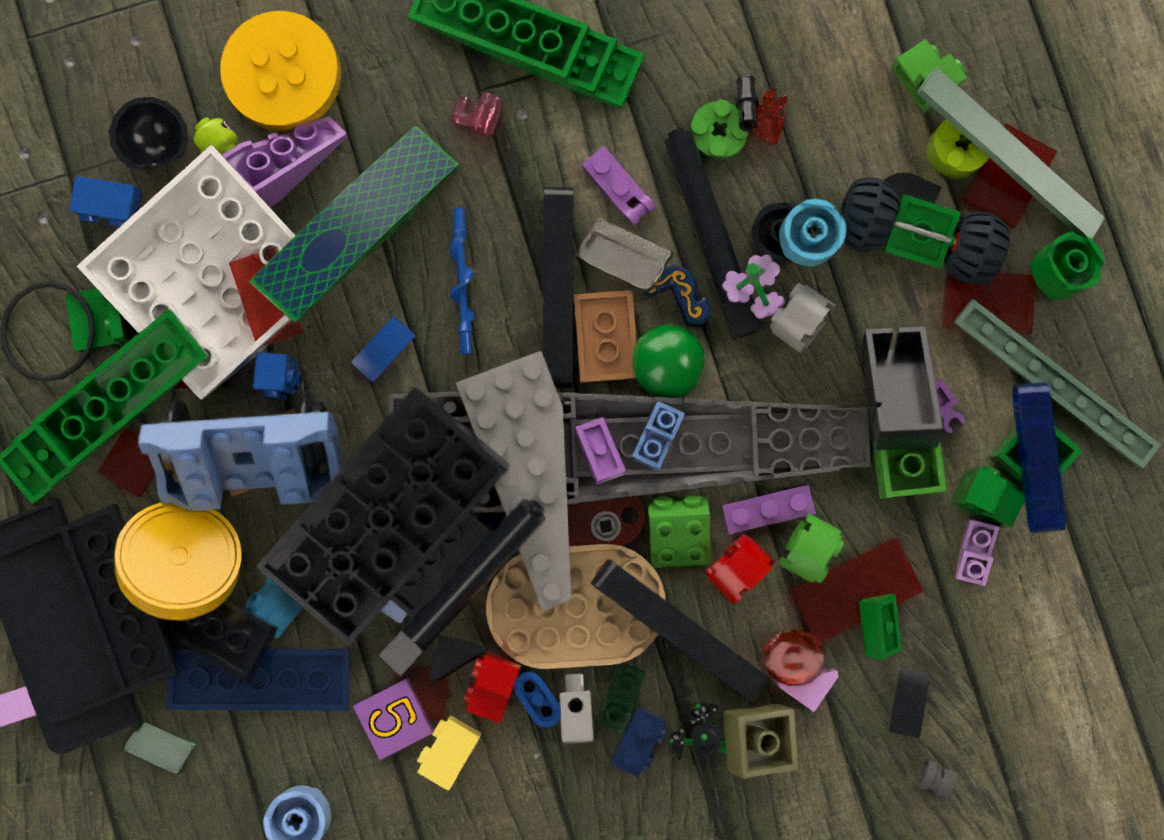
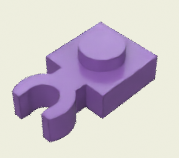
[935,378,966,434]

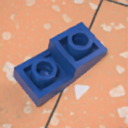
[351,316,416,382]

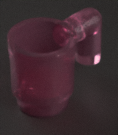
[451,93,504,137]

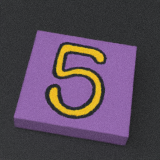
[353,678,434,760]

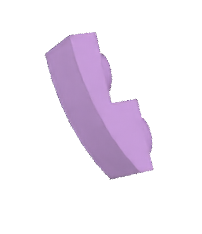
[955,517,1000,586]
[0,686,36,728]

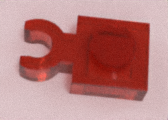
[749,88,788,145]

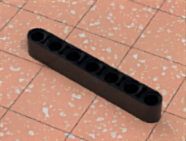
[543,187,574,388]
[590,559,772,705]

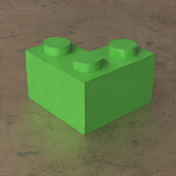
[891,39,967,114]

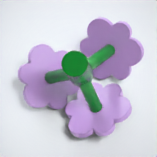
[722,255,785,319]

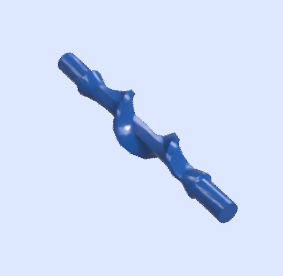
[449,208,474,355]

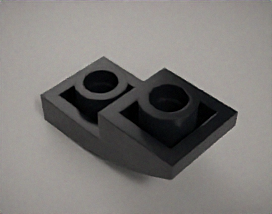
[889,668,930,738]

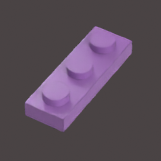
[721,485,816,534]

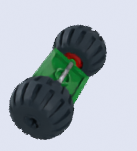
[839,178,1010,286]

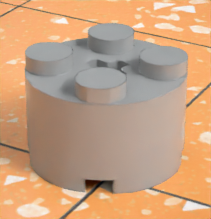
[770,283,836,354]

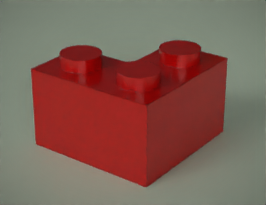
[463,651,521,723]

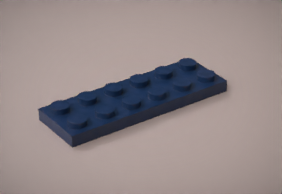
[167,648,351,711]

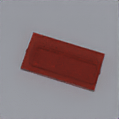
[229,248,304,346]

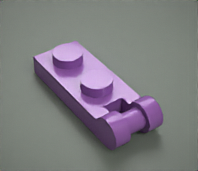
[582,146,656,227]

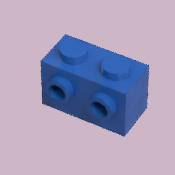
[69,176,142,228]
[253,352,302,401]

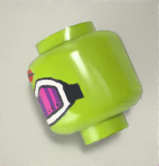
[193,117,237,155]

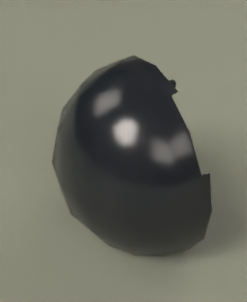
[109,97,188,171]

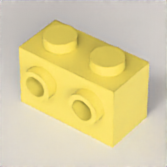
[416,715,482,791]

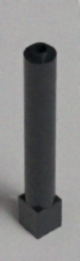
[664,128,762,341]
[379,499,546,676]

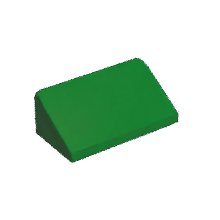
[859,593,902,660]

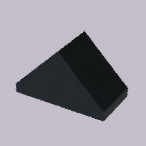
[429,635,485,685]

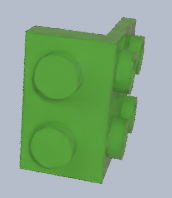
[647,494,710,568]

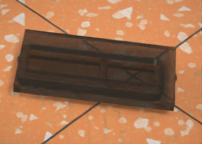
[574,218,674,293]

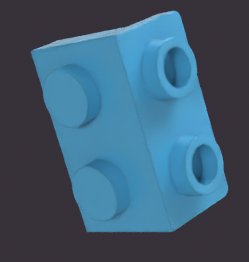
[245,577,303,639]

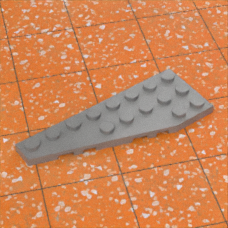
[456,351,571,611]

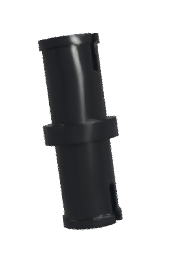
[735,74,759,132]

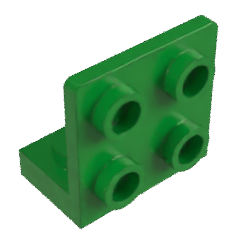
[66,288,133,351]

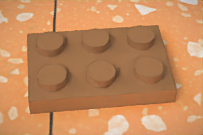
[574,290,637,384]

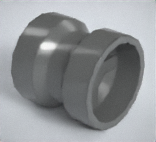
[591,511,621,541]
[915,759,957,800]

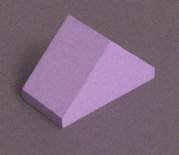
[774,668,838,712]

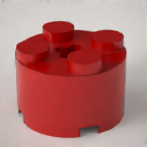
[704,534,775,605]

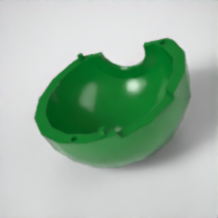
[632,324,705,398]

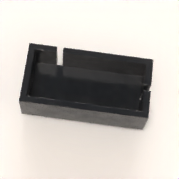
[861,326,943,450]

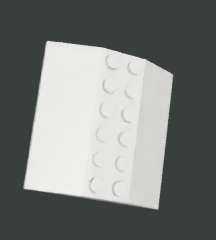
[77,145,295,400]

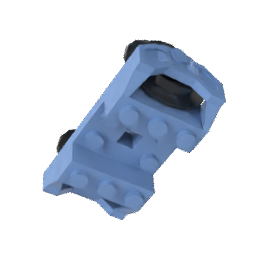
[138,390,343,511]

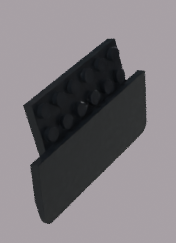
[0,500,181,754]

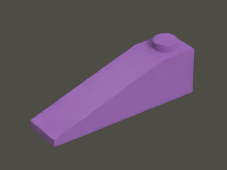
[222,116,347,207]

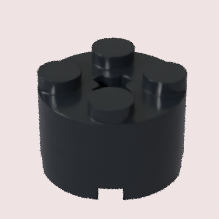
[748,202,812,268]

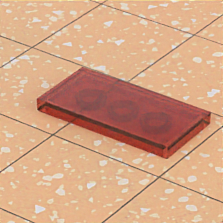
[790,538,924,644]

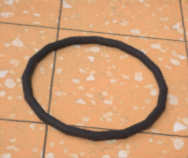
[0,281,96,382]

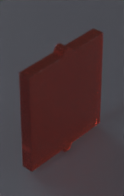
[98,428,155,497]
[395,668,449,721]

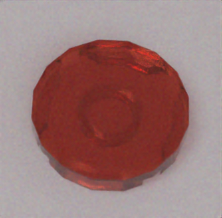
[764,630,825,686]

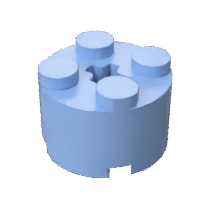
[263,785,331,840]

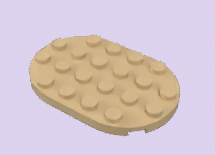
[486,544,666,669]

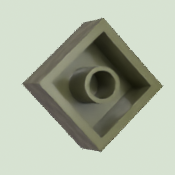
[723,703,799,779]

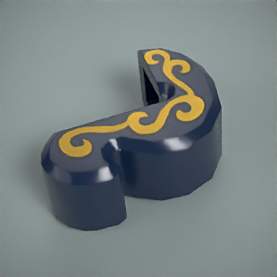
[643,265,711,328]

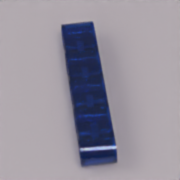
[1012,382,1066,534]

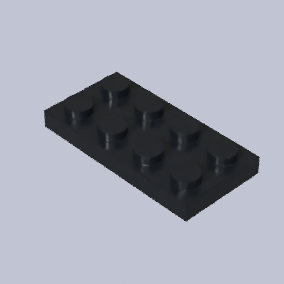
[161,598,279,683]

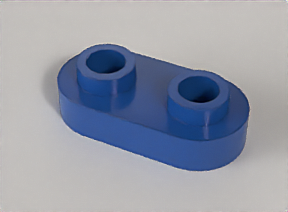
[514,671,561,728]

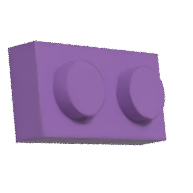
[574,417,626,485]

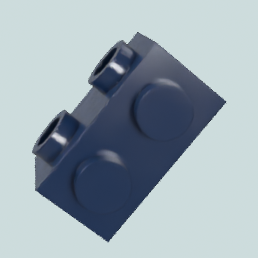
[610,704,668,777]

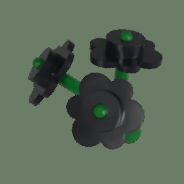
[669,702,726,760]

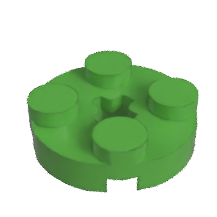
[690,99,749,160]

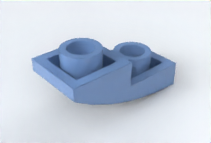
[631,401,685,471]

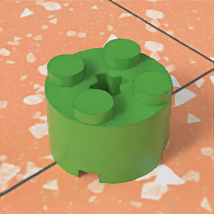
[779,513,844,583]

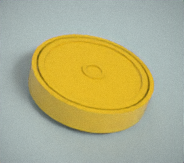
[220,11,341,132]
[115,503,242,620]

